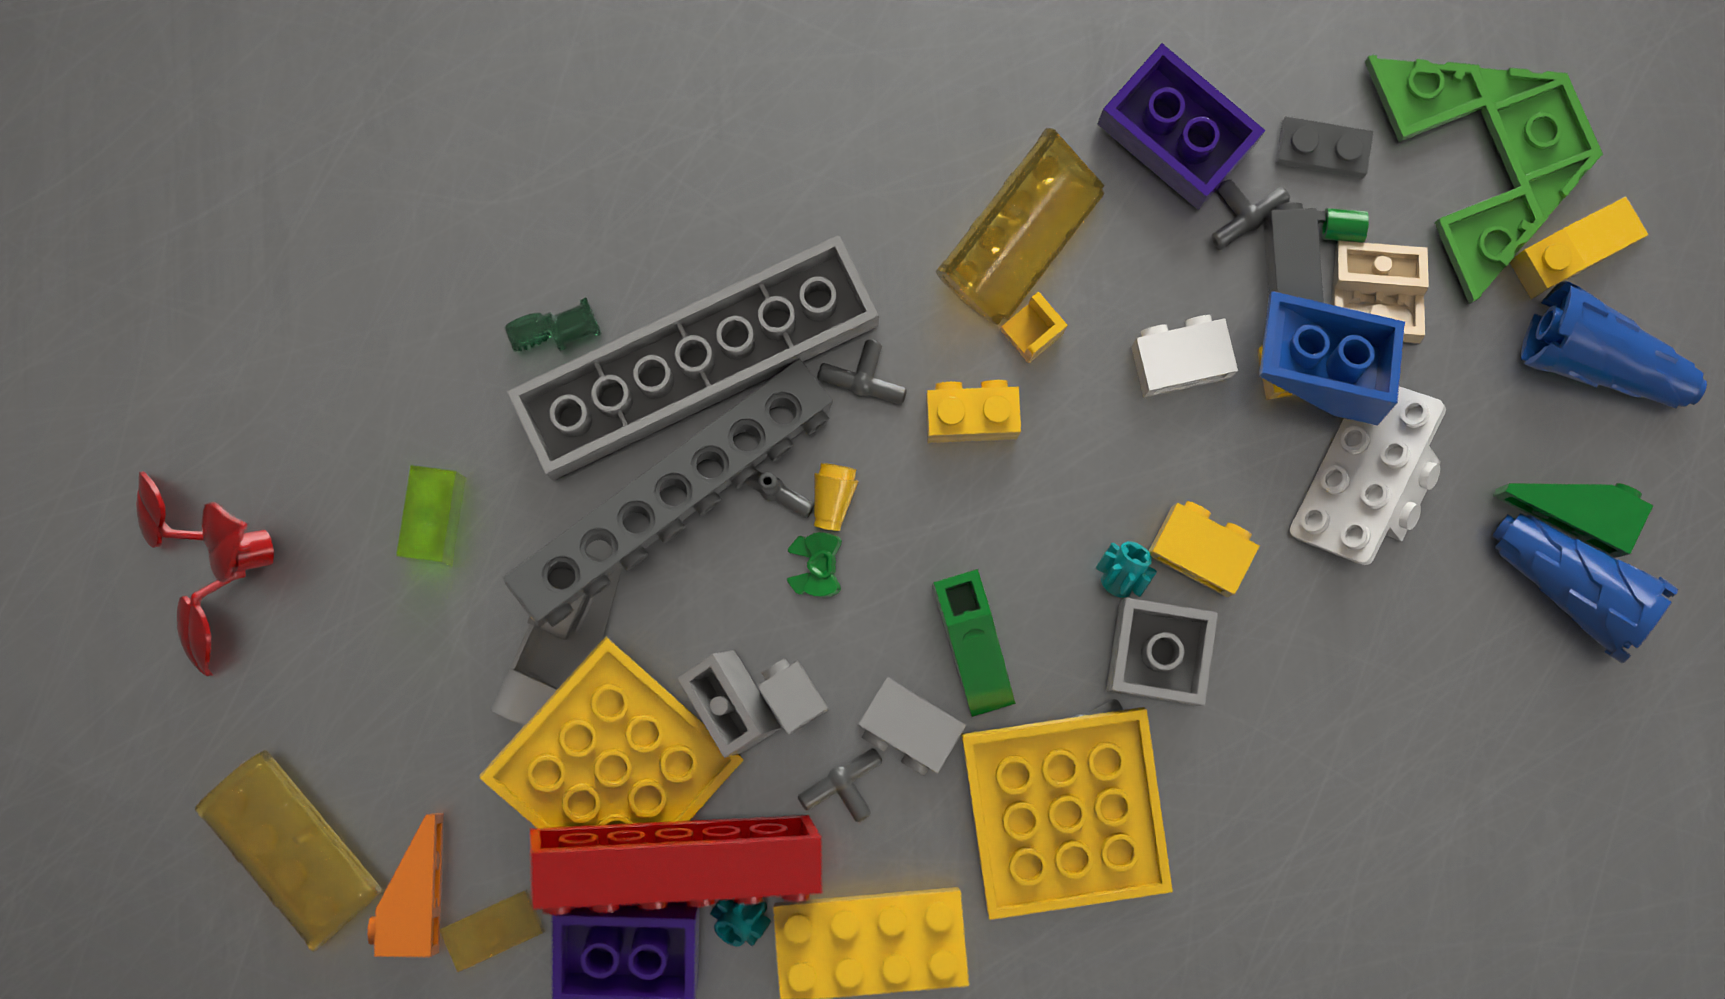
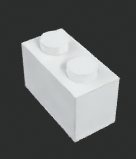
[1131,315,1238,397]

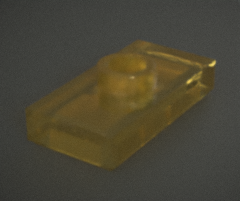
[439,889,545,972]

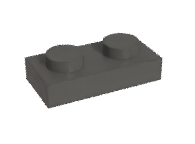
[1276,116,1374,179]

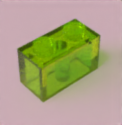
[396,465,466,567]

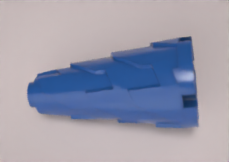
[1521,281,1707,408]
[1492,513,1678,663]

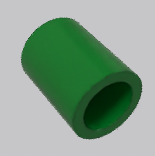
[1322,208,1369,243]

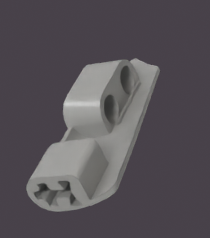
[491,540,623,726]

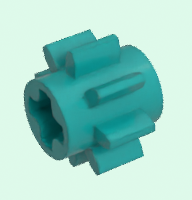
[1096,541,1157,598]
[710,899,771,947]

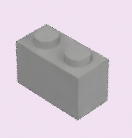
[677,650,781,758]
[758,659,829,735]
[858,677,966,776]

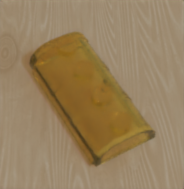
[935,128,1105,325]
[195,750,384,952]

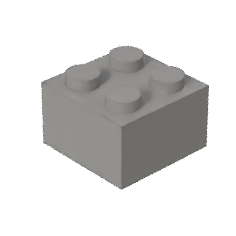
[1106,598,1218,706]

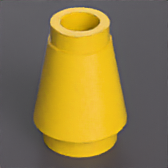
[814,463,859,531]

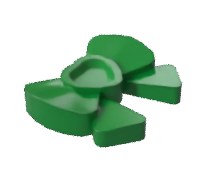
[787,532,842,598]

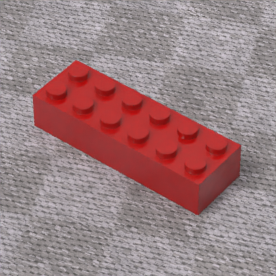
[530,815,822,915]

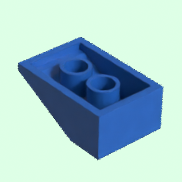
[1259,291,1405,426]

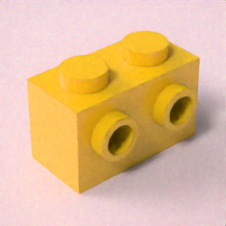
[926,380,1021,443]
[1149,501,1260,597]

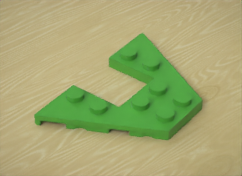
[1364,55,1603,304]

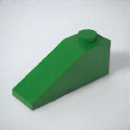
[1493,483,1654,558]

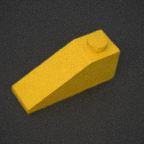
[1510,197,1649,299]

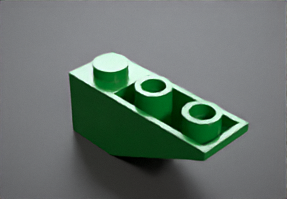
[932,569,1016,717]

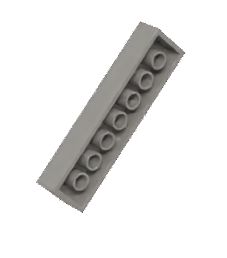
[507,235,879,480]

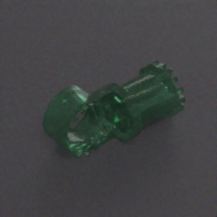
[504,297,602,352]

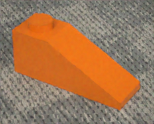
[367,813,444,957]

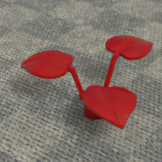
[136,471,274,677]

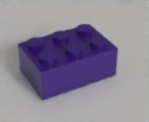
[1097,43,1265,210]
[552,901,699,999]

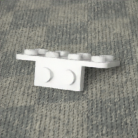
[1290,386,1446,565]

